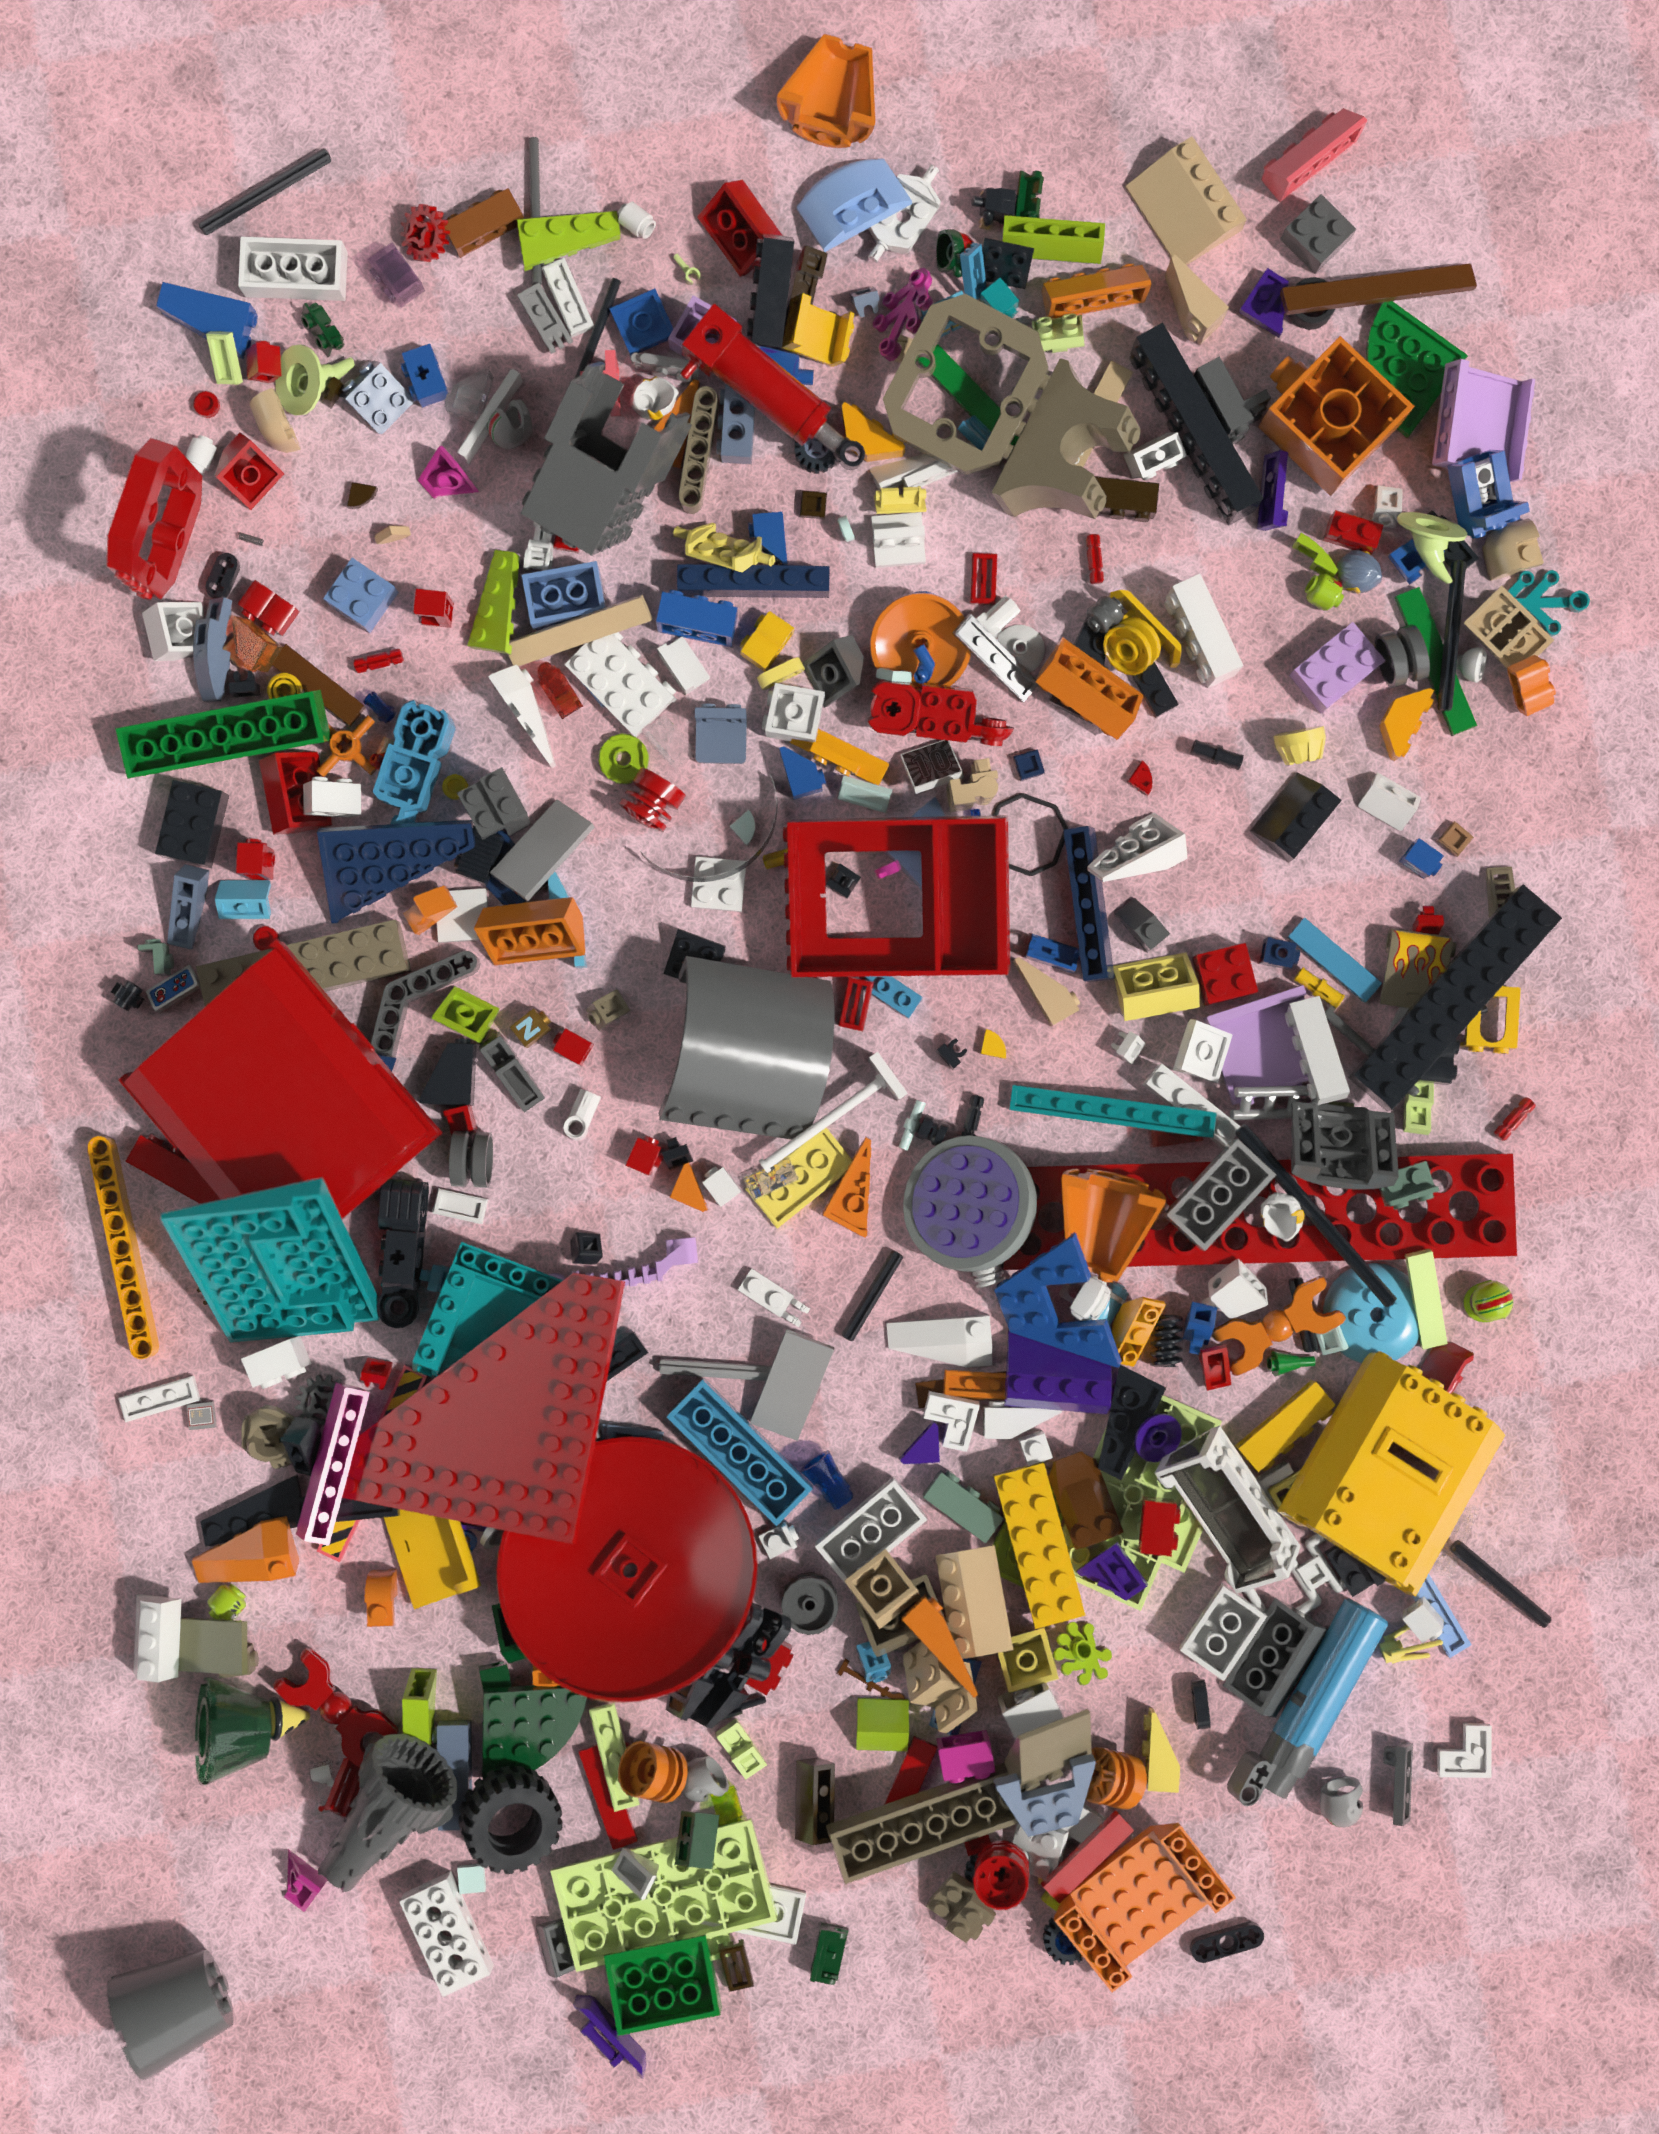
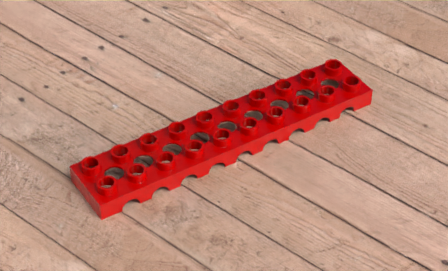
[1002,1153,1517,1270]

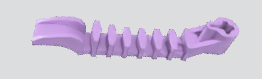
[548,1237,698,1287]

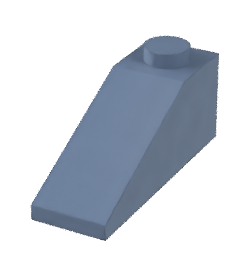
[167,864,209,950]

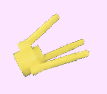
[1379,1624,1443,1664]

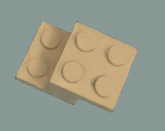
[1463,586,1554,668]
[903,1641,978,1733]

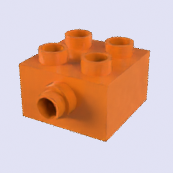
[1258,336,1414,496]

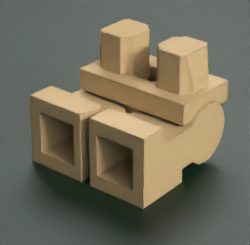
[946,758,998,813]

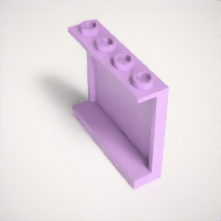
[1432,359,1535,483]
[1203,985,1308,1105]

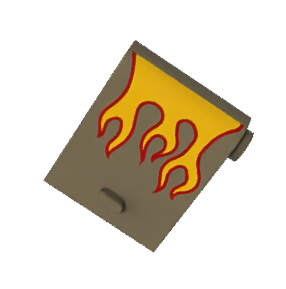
[1380,928,1456,1008]

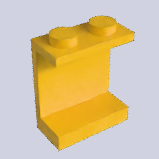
[782,293,854,367]

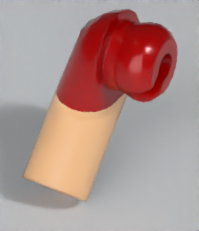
[369,737,395,770]

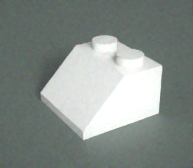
[142,602,205,661]

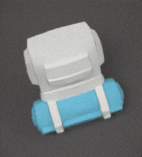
[1059,1276,1129,1325]

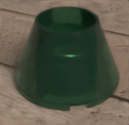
[195,1677,271,1785]

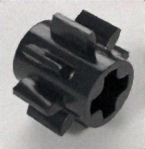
[111,980,145,1011]

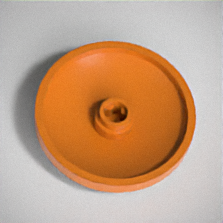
[871,593,971,688]

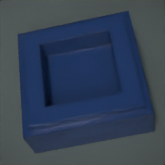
[1013,749,1045,781]

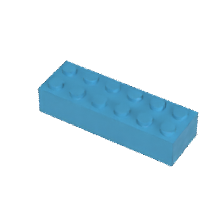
[667,1378,813,1526]

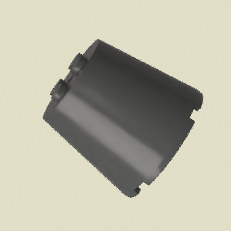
[107,1950,233,2081]

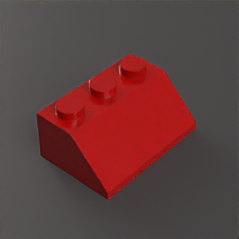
[697,179,783,277]
[259,752,332,835]

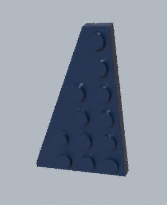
[317,820,475,924]

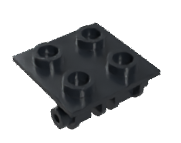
[982,238,1034,289]
[663,928,726,979]

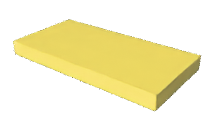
[746,1128,852,1229]

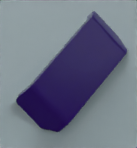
[573,1995,646,2079]

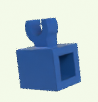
[1183,1301,1217,1355]

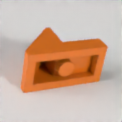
[403,885,458,935]

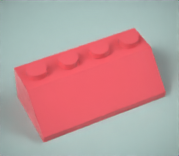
[1261,108,1368,202]

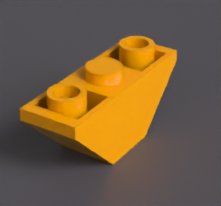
[842,402,906,462]
[1379,688,1434,762]
[1112,1297,1166,1367]

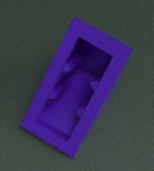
[899,1420,940,1464]

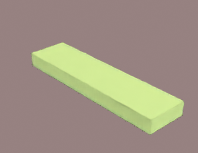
[1405,1248,1448,1350]
[589,1702,640,1812]

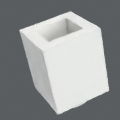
[702,1166,742,1207]
[1018,1430,1053,1466]
[1402,1596,1444,1643]

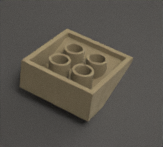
[1004,1709,1091,1791]

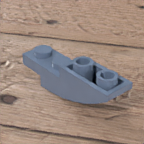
[193,597,232,702]

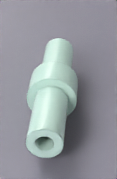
[898,1100,926,1151]

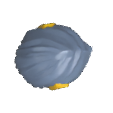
[1336,550,1382,594]

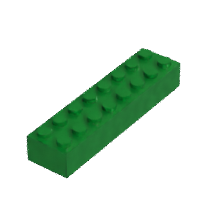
[115,690,331,779]

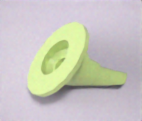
[275,344,355,416]
[1396,512,1467,584]

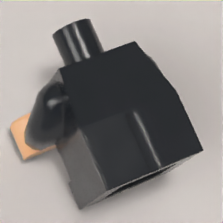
[971,187,1016,230]

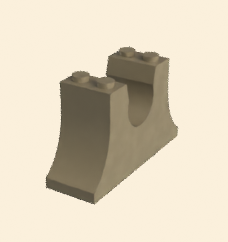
[991,358,1141,519]

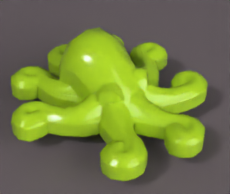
[1053,1622,1112,1686]

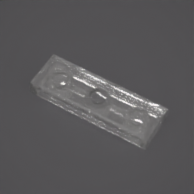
[1430,1503,1480,1579]

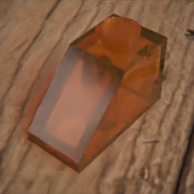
[232,616,283,673]

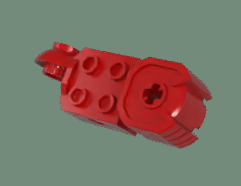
[868,679,1015,746]

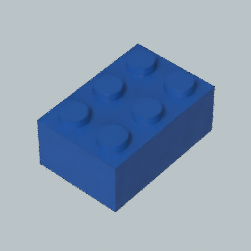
[656,590,738,648]

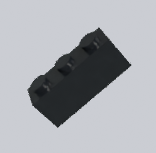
[1250,772,1342,863]

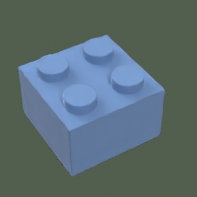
[323,557,399,633]

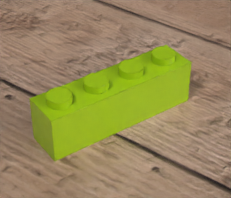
[1002,216,1105,264]

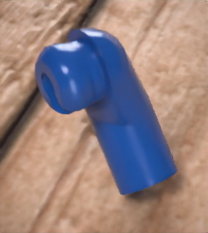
[913,644,935,684]

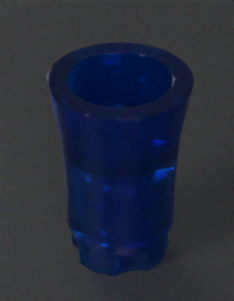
[800,1450,854,1510]

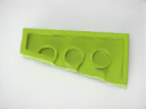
[517,211,621,271]
[467,550,520,655]

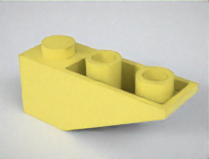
[1142,1707,1180,1793]

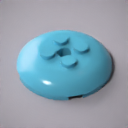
[1323,1263,1419,1363]

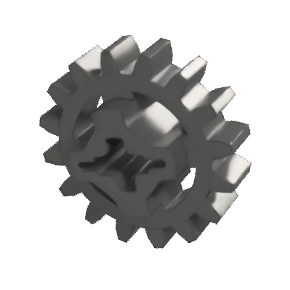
[295,1374,342,1429]

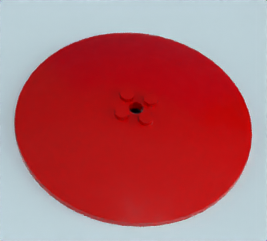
[497,1437,758,1703]

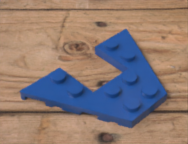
[994,1232,1122,1367]

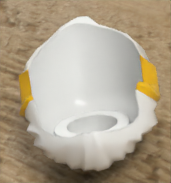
[629,376,679,420]
[1260,1193,1304,1241]

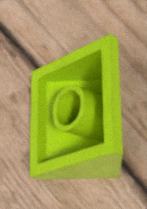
[432,986,500,1043]
[856,1698,909,1752]

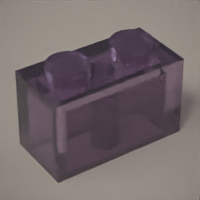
[368,242,425,308]

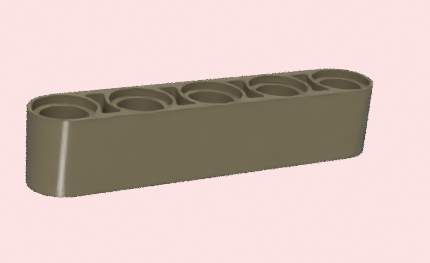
[679,386,718,514]

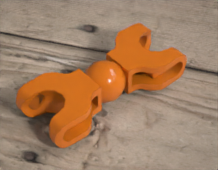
[1212,1276,1346,1376]

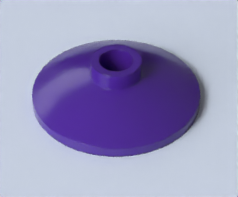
[1135,1414,1182,1462]

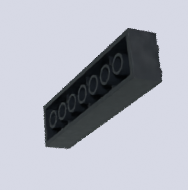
[1129,322,1263,526]

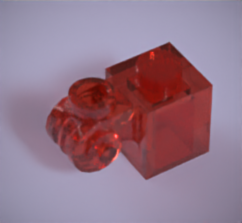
[537,662,583,719]

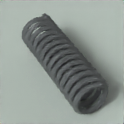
[238,532,264,546]

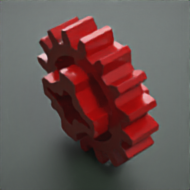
[400,204,450,262]

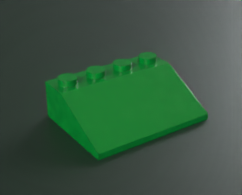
[604,1934,722,2036]

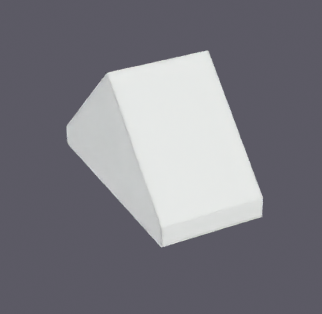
[612,1848,659,1900]

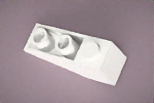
[983,1401,1062,1439]

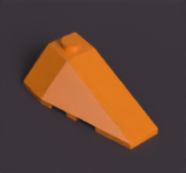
[192,1516,299,1583]

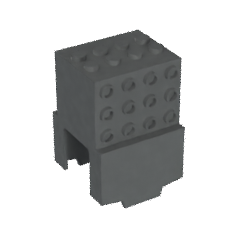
[521,362,692,556]

